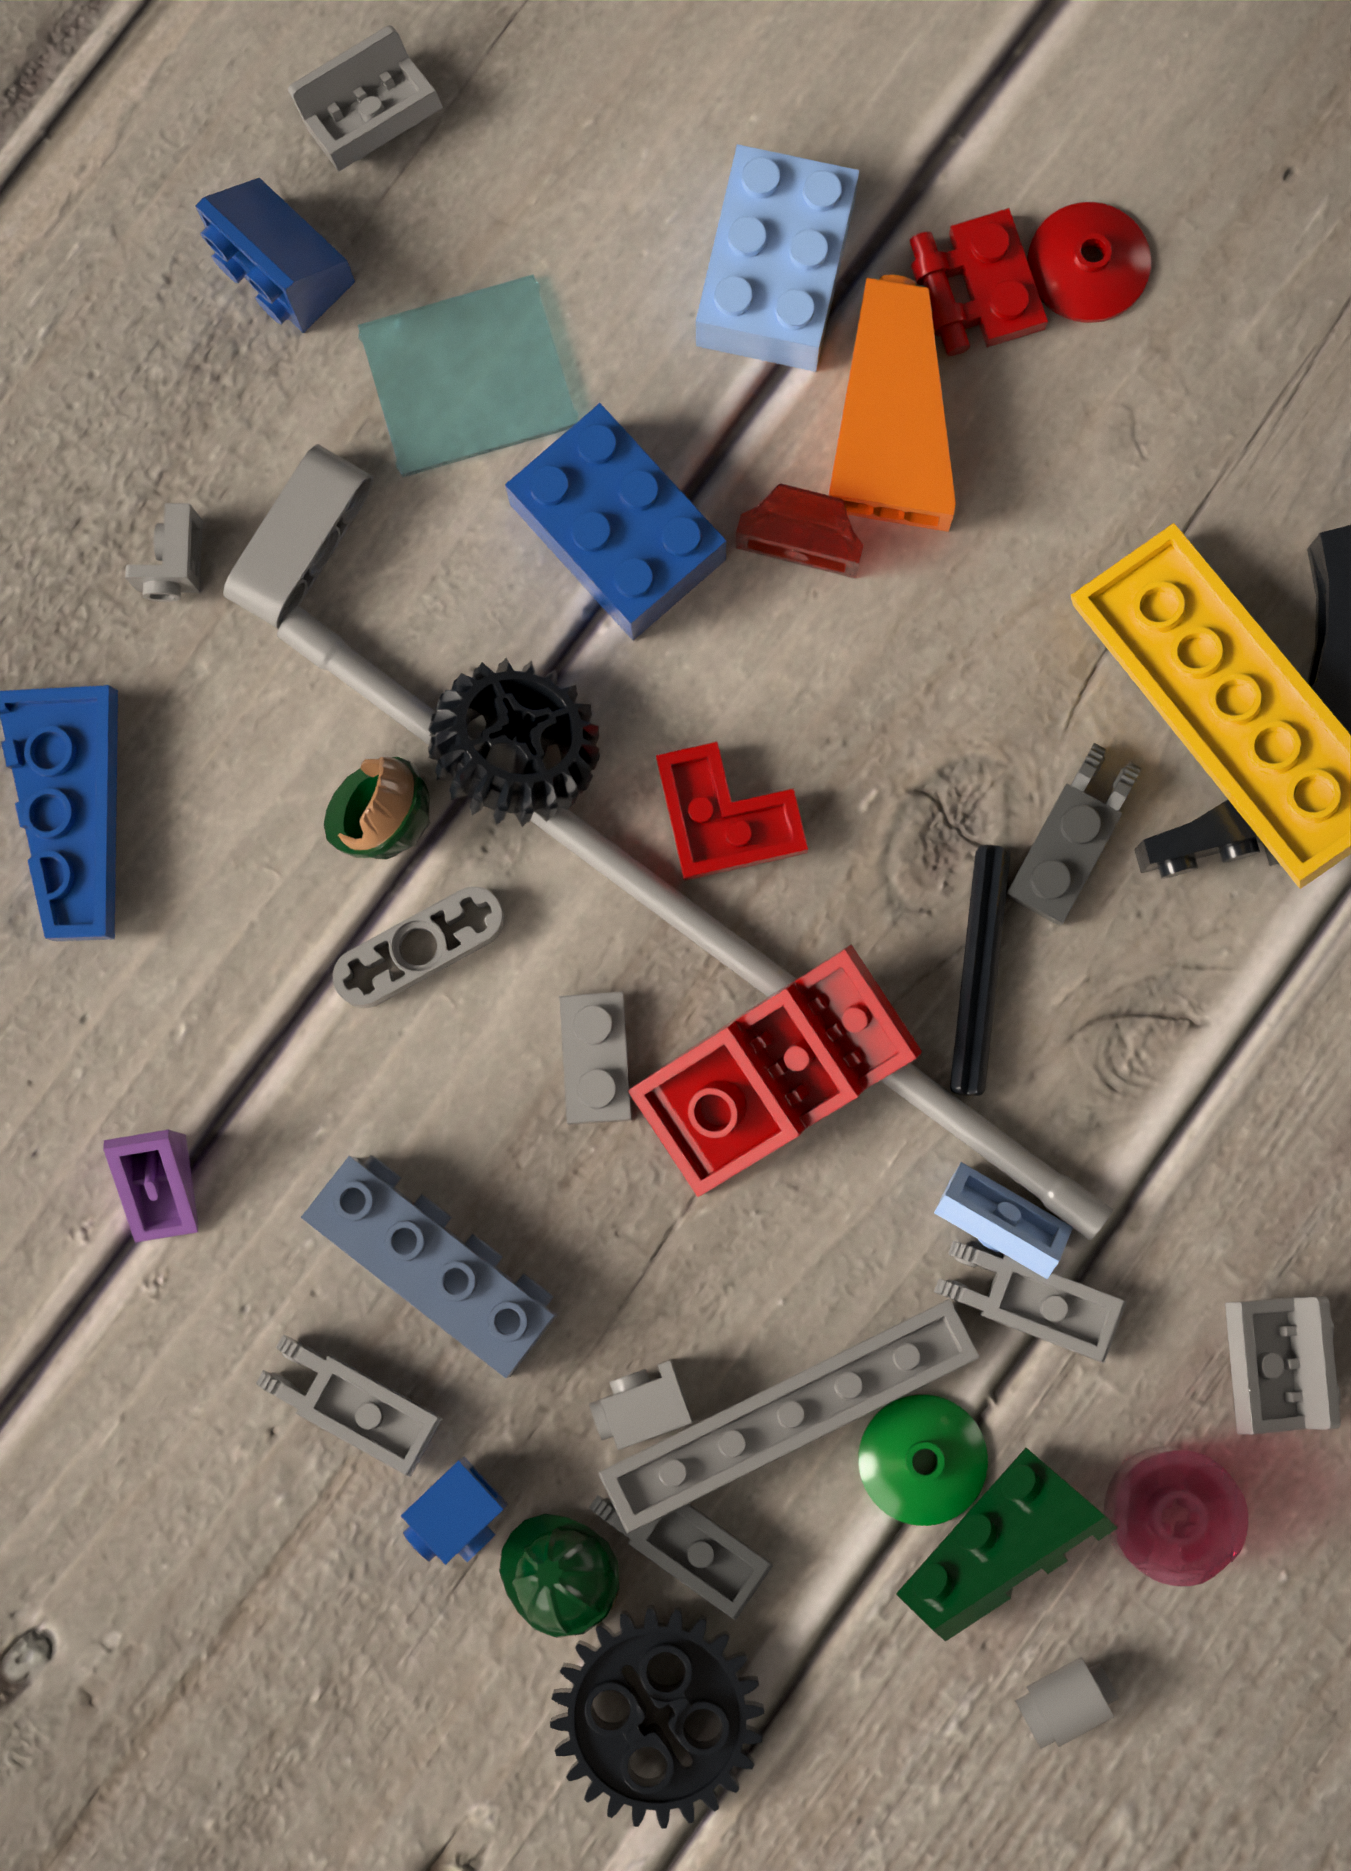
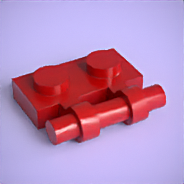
[909,208,1048,356]

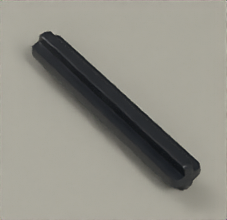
[950,845,1011,1096]

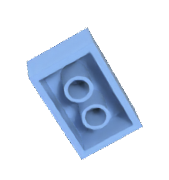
[696,144,859,372]

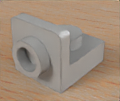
[125,503,203,602]

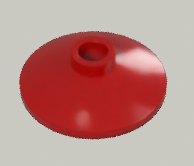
[1027,202,1151,323]

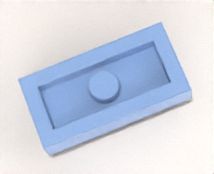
[934,1162,1073,1279]

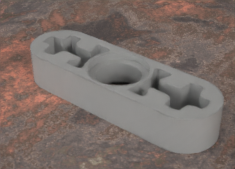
[333,887,504,1008]

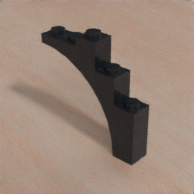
[1134,525,1351,879]

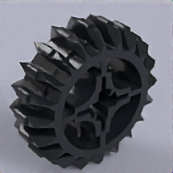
[428,658,600,827]

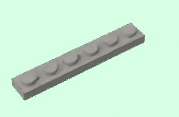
[598,1299,980,1534]

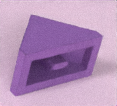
[103,1129,199,1243]

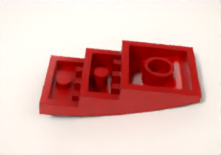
[627,944,922,1197]

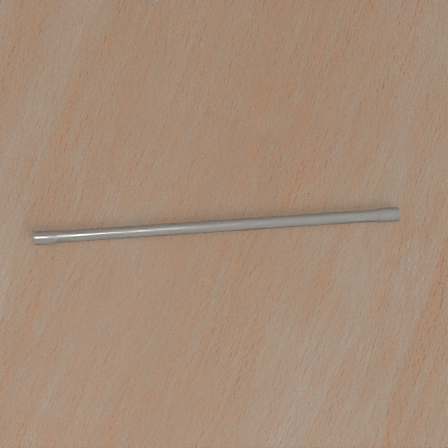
[277,606,1113,1240]

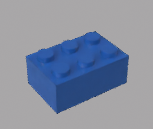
[505,403,726,641]

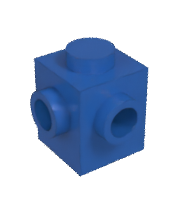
[401,1457,508,1565]

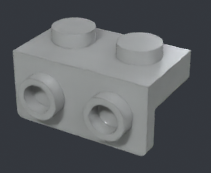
[288,25,443,172]
[1225,1296,1341,1435]

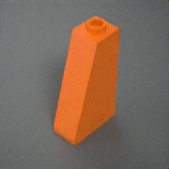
[826,275,956,532]

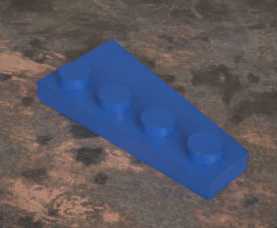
[0,685,118,941]

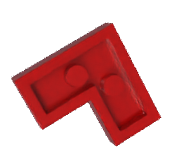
[656,741,808,881]

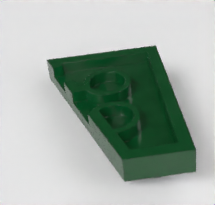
[896,1448,1118,1642]

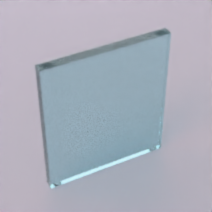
[358,274,579,478]

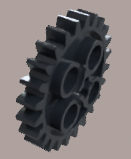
[550,1605,764,1829]

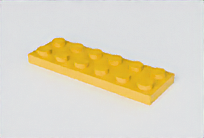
[1070,523,1351,889]

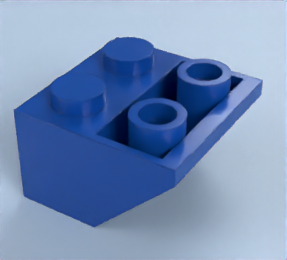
[195,178,355,333]

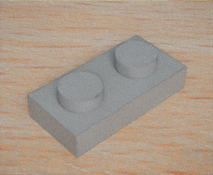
[559,992,632,1125]

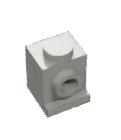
[589,1359,693,1450]

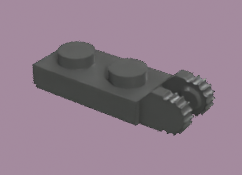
[1006,743,1142,926]
[589,1495,773,1620]

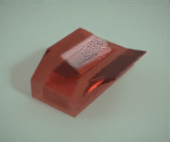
[736,483,864,579]

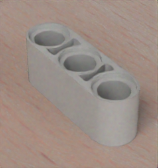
[223,444,373,629]

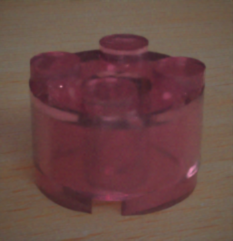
[1103,1446,1248,1586]

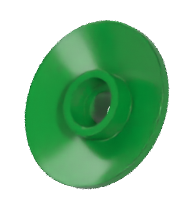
[858,1394,988,1526]

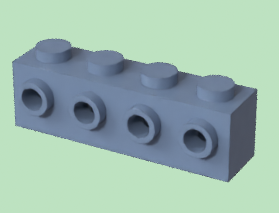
[301,1155,557,1378]

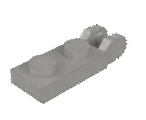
[934,1241,1127,1363]
[256,1335,443,1477]

